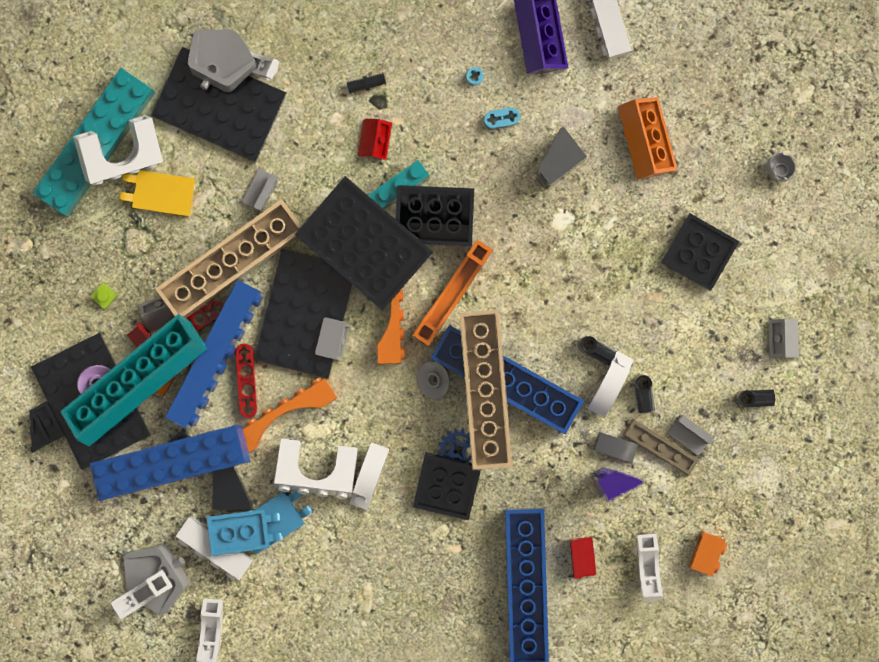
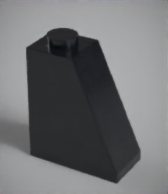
[212,466,253,510]

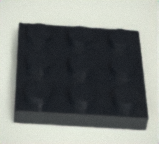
[661,213,740,291]
[413,452,481,520]

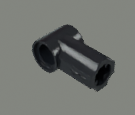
[578,336,617,366]
[632,374,655,413]
[734,389,776,408]

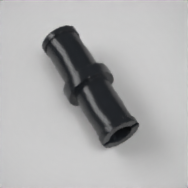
[347,72,386,94]

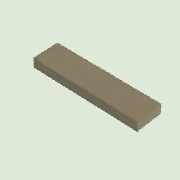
[623,419,699,476]

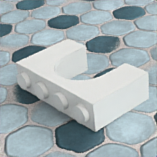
[73,115,163,185]
[274,439,358,499]

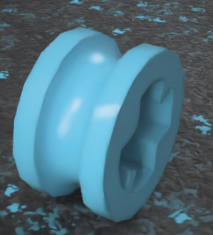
[466,67,484,86]

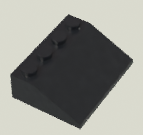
[396,185,475,246]

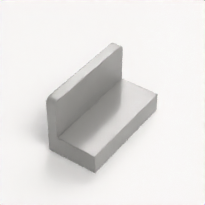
[242,169,279,212]
[139,296,175,332]
[315,317,351,361]
[769,319,799,358]
[668,415,714,455]

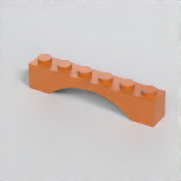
[412,240,493,347]
[377,290,405,364]
[243,377,338,453]

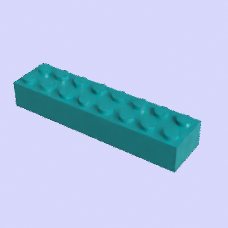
[33,68,155,217]
[60,314,208,446]

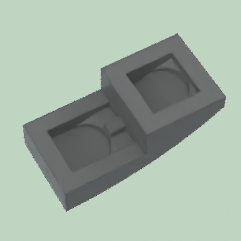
[593,432,638,463]

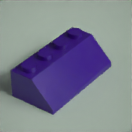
[514,0,569,74]
[591,467,644,501]

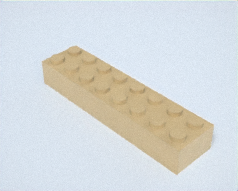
[156,199,301,318]
[460,310,512,470]

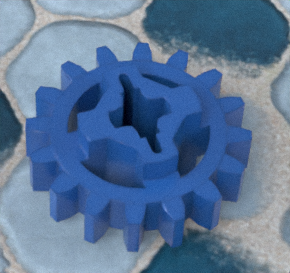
[438,428,472,462]

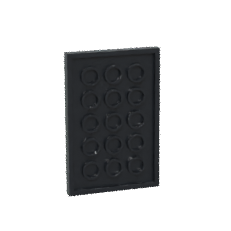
[151,47,287,162]
[295,176,433,310]
[254,249,352,379]
[31,333,151,470]

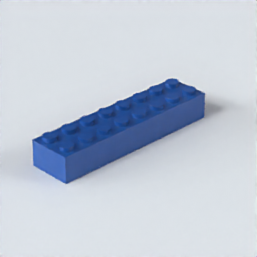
[165,280,263,428]
[430,325,584,435]
[90,425,251,501]
[505,508,549,662]

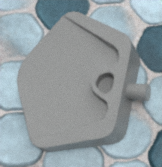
[188,29,256,92]
[124,544,189,615]

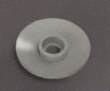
[417,361,450,399]

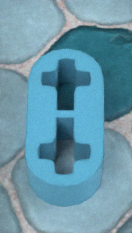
[484,108,520,129]

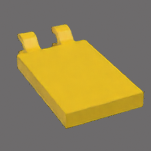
[119,170,196,217]

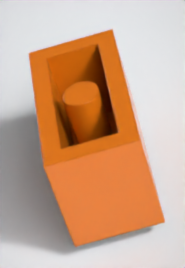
[688,531,727,576]

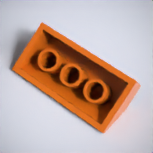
[618,97,678,180]

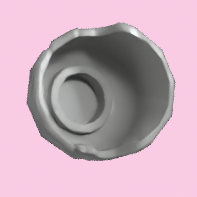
[767,151,796,182]

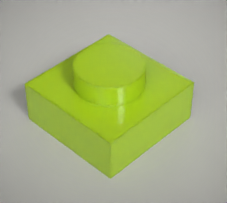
[90,283,118,310]

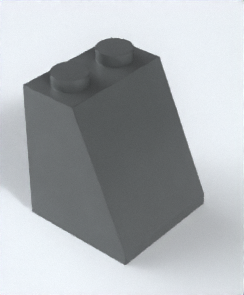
[536,126,587,189]

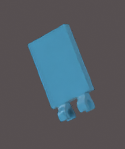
[253,491,313,555]
[207,509,283,556]

